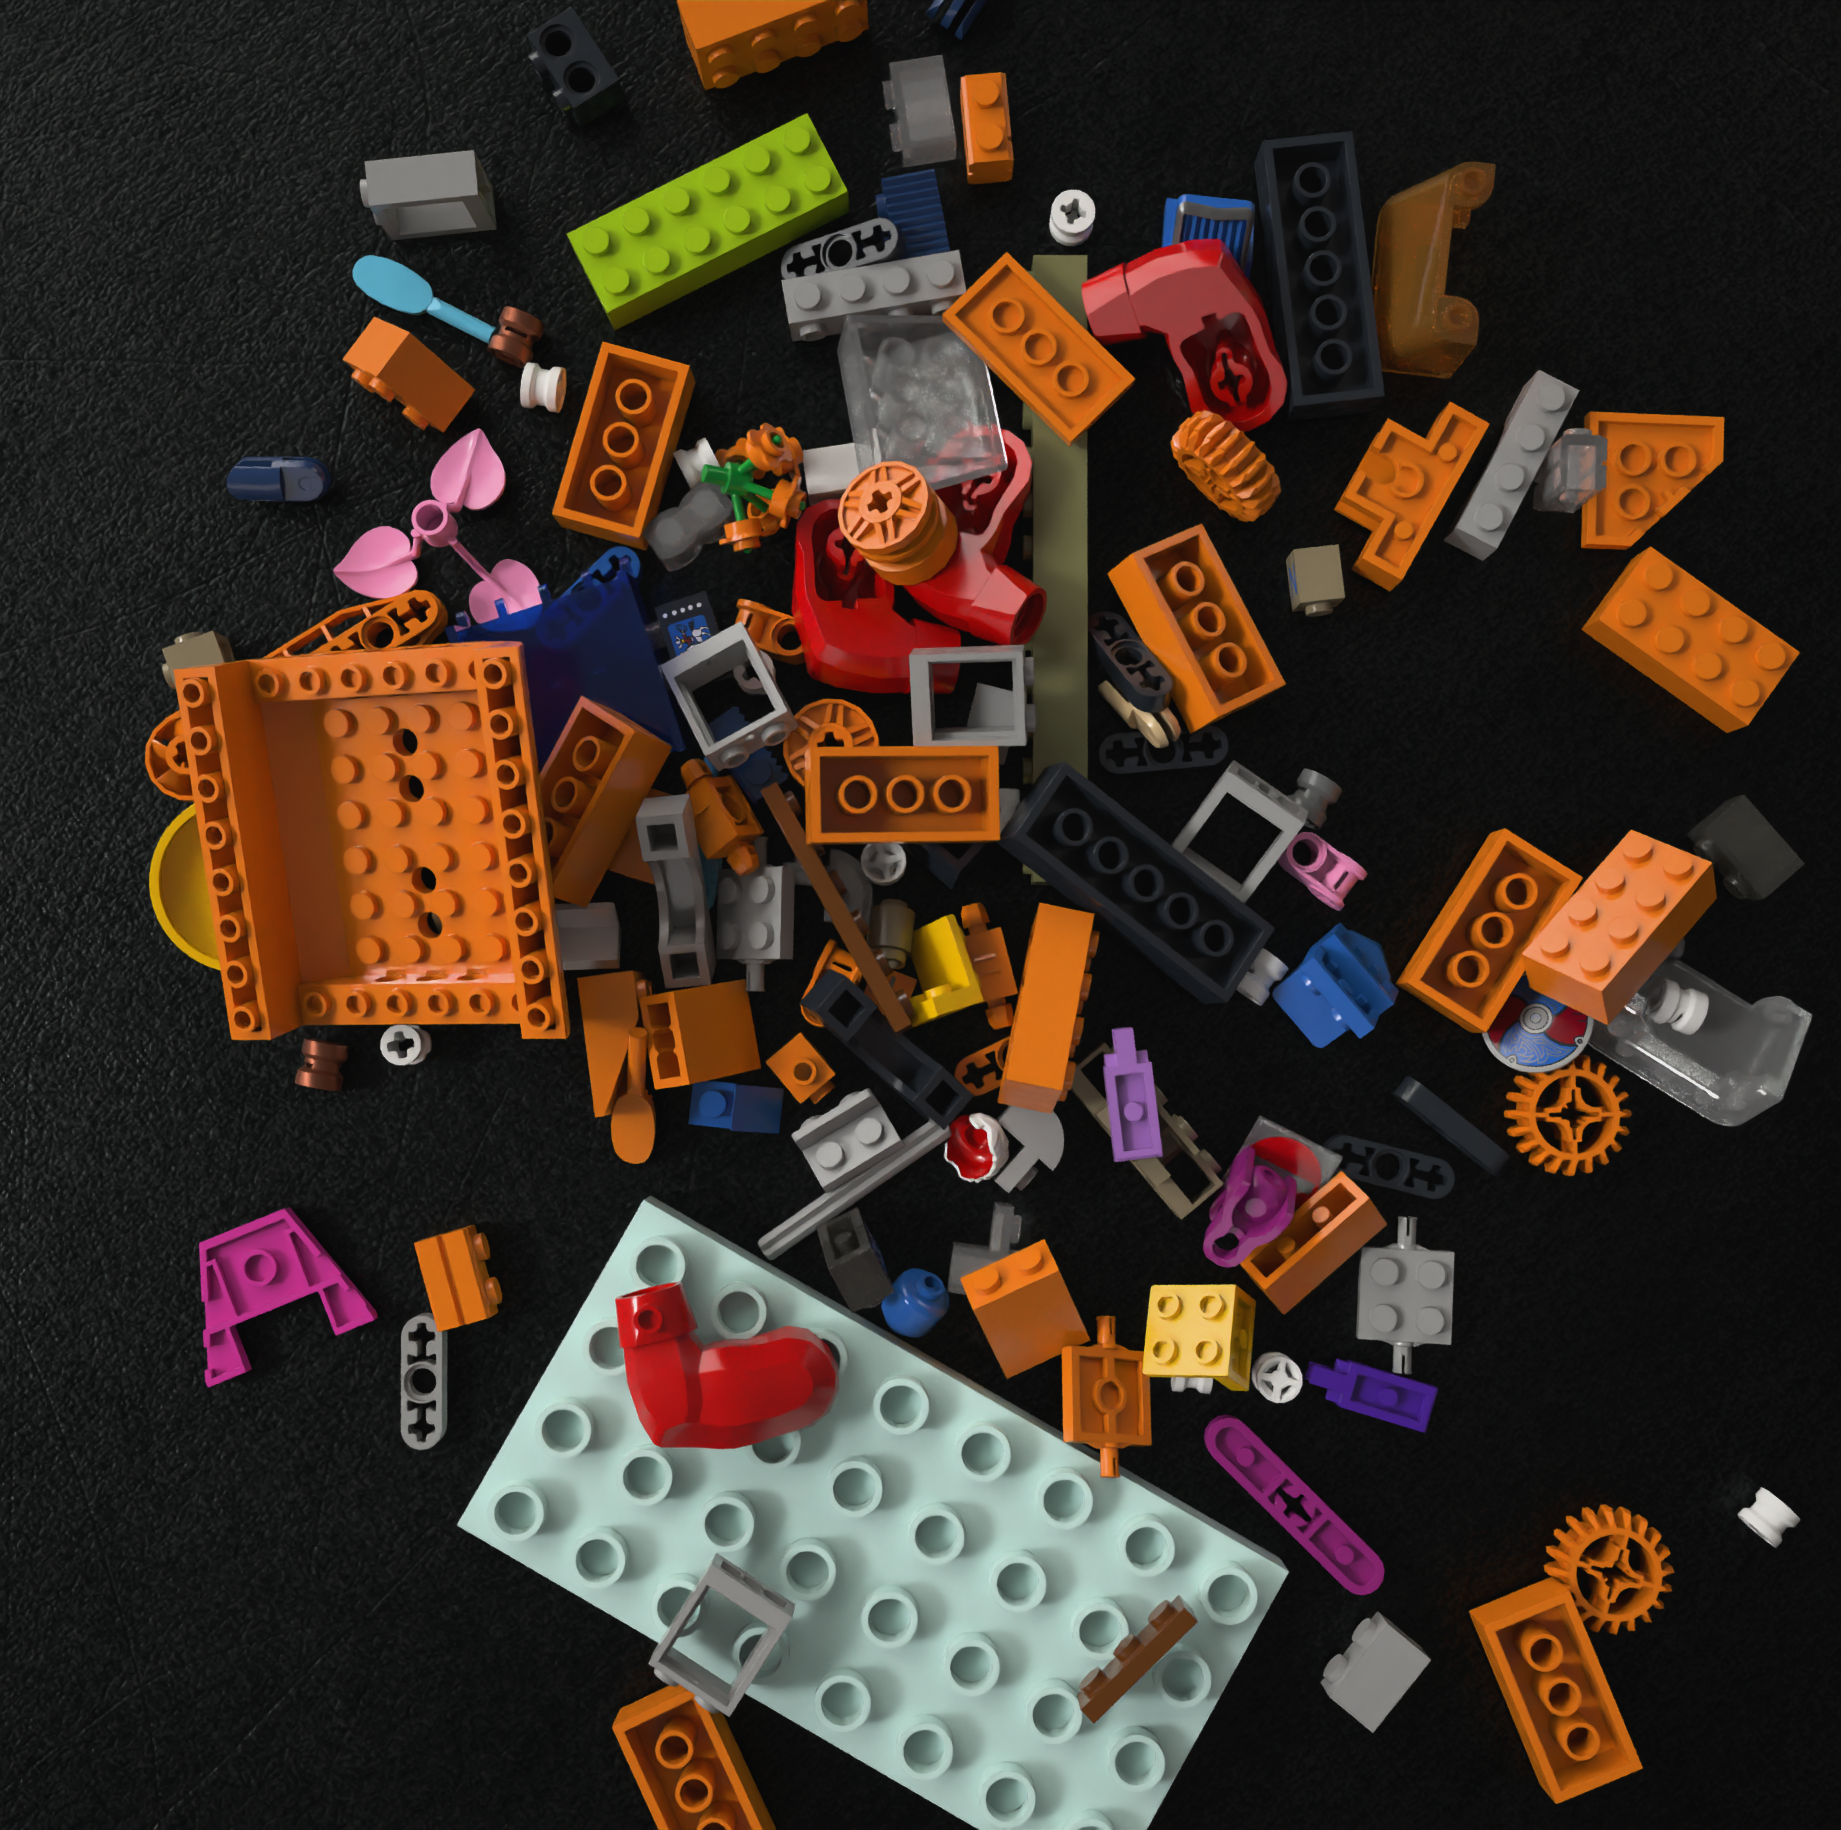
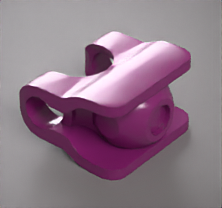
[1203,1145,1297,1268]

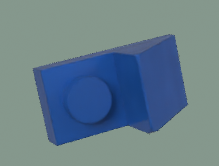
[688,1080,785,1134]

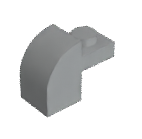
[994,1105,1064,1193]

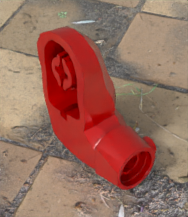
[1081,239,1288,432]
[902,426,1047,645]
[792,499,961,694]
[615,1282,839,1449]

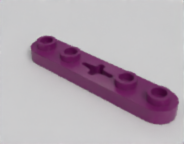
[1204,1415,1385,1595]

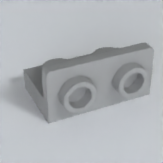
[792,1088,905,1193]

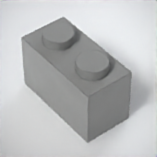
[1321,1611,1431,1733]

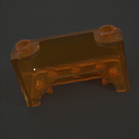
[1371,162,1496,379]

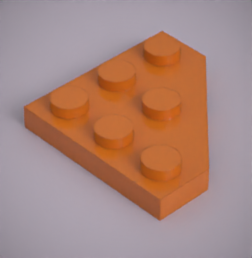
[1581,412,1724,550]

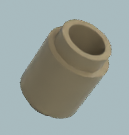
[867,899,916,969]

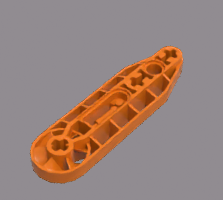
[145,590,448,802]

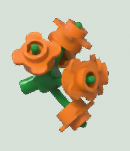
[701,423,807,554]

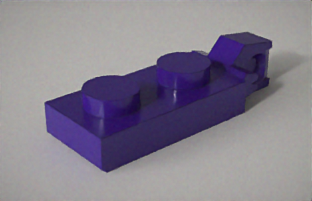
[1304,1358,1438,1433]

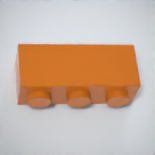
[1240,1171,1387,1315]

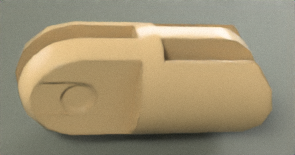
[1098,663,1181,748]

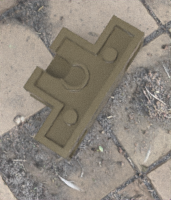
[1071,1042,1223,1220]

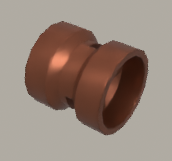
[487,307,545,369]
[295,1038,350,1091]

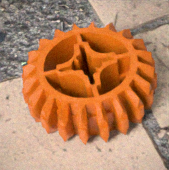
[1170,410,1281,522]
[1503,1055,1632,1176]
[1543,1504,1675,1635]

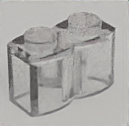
[643,483,736,571]

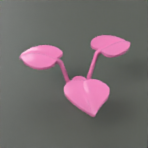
[333,429,544,633]

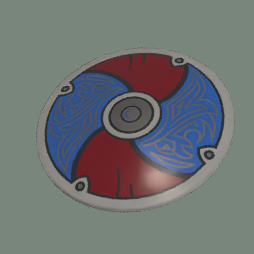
[1482,971,1594,1073]

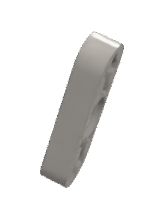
[401,1313,447,1450]

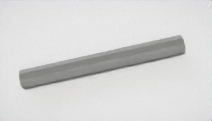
[758,1121,952,1260]

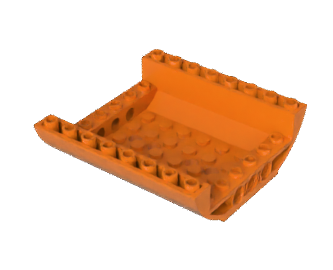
[173,641,571,1040]

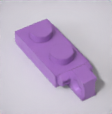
[1103,1027,1163,1162]

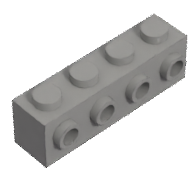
[781,250,966,342]

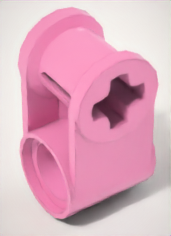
[1278,832,1367,911]

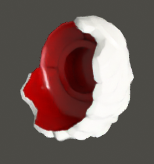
[944,1112,1009,1183]

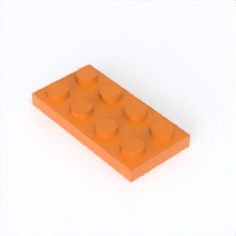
[942,252,1135,447]

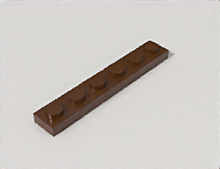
[760,782,916,1036]

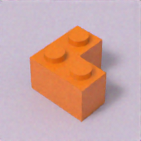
[342,317,475,433]

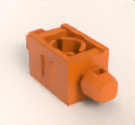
[681,758,764,876]
[961,902,1018,1030]

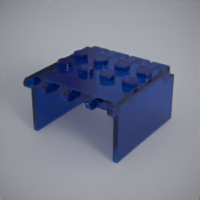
[445,557,691,775]

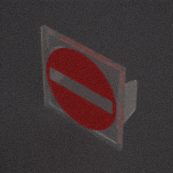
[1221,1116,1342,1212]

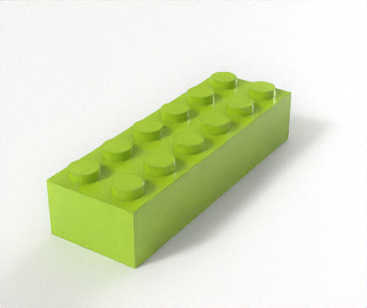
[567,113,850,330]

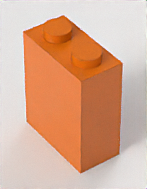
[639,979,761,1090]
[960,1239,1090,1379]

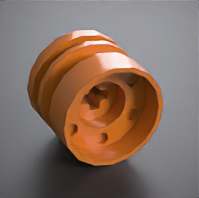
[838,461,958,585]
[783,699,880,792]

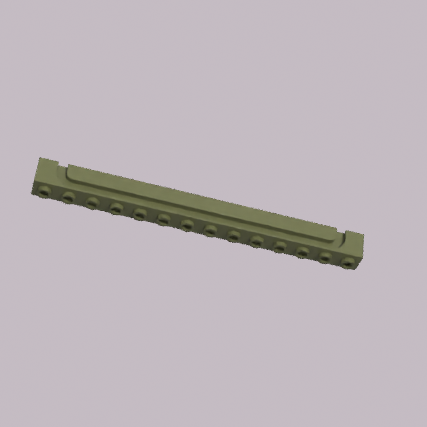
[1022,255,1088,885]

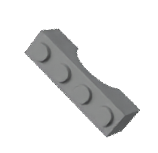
[1443,370,1579,561]
[635,794,718,989]

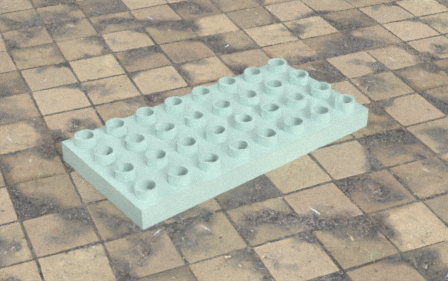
[457,1196,1289,1830]

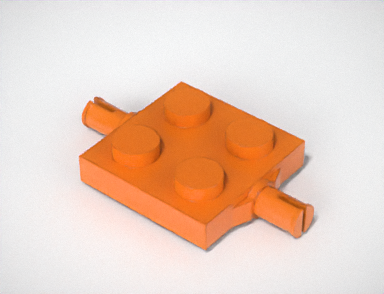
[1062,1316,1152,1478]

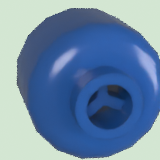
[881,1268,949,1338]

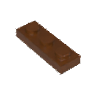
[1077,1595,1198,1724]

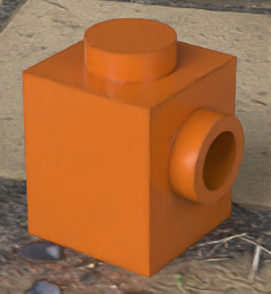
[766,1032,837,1104]

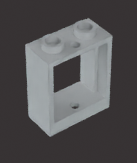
[360,150,497,240]
[661,621,799,771]
[909,645,1036,746]
[1171,760,1309,904]
[648,1553,796,1717]

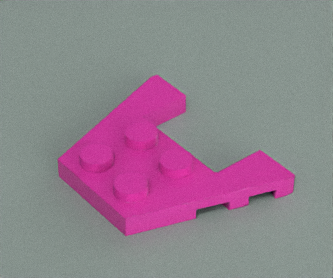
[199,1207,379,1387]

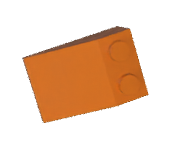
[577,970,656,1117]

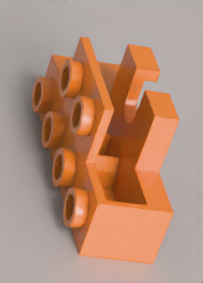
[1334,402,1490,591]

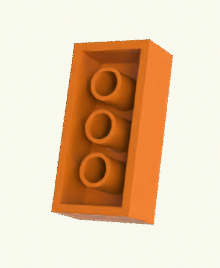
[677,0,869,90]
[552,342,695,551]
[1107,523,1286,733]
[1581,546,1800,733]
[539,695,672,908]
[805,746,1000,845]
[1396,828,1583,1033]
[1522,830,1717,1026]
[997,903,1100,1114]
[1469,1576,1643,1804]
[612,1684,776,1830]

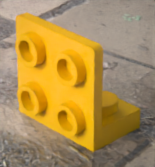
[908,914,984,1027]
[1142,1285,1256,1391]

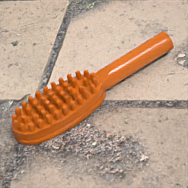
[611,1027,656,1164]

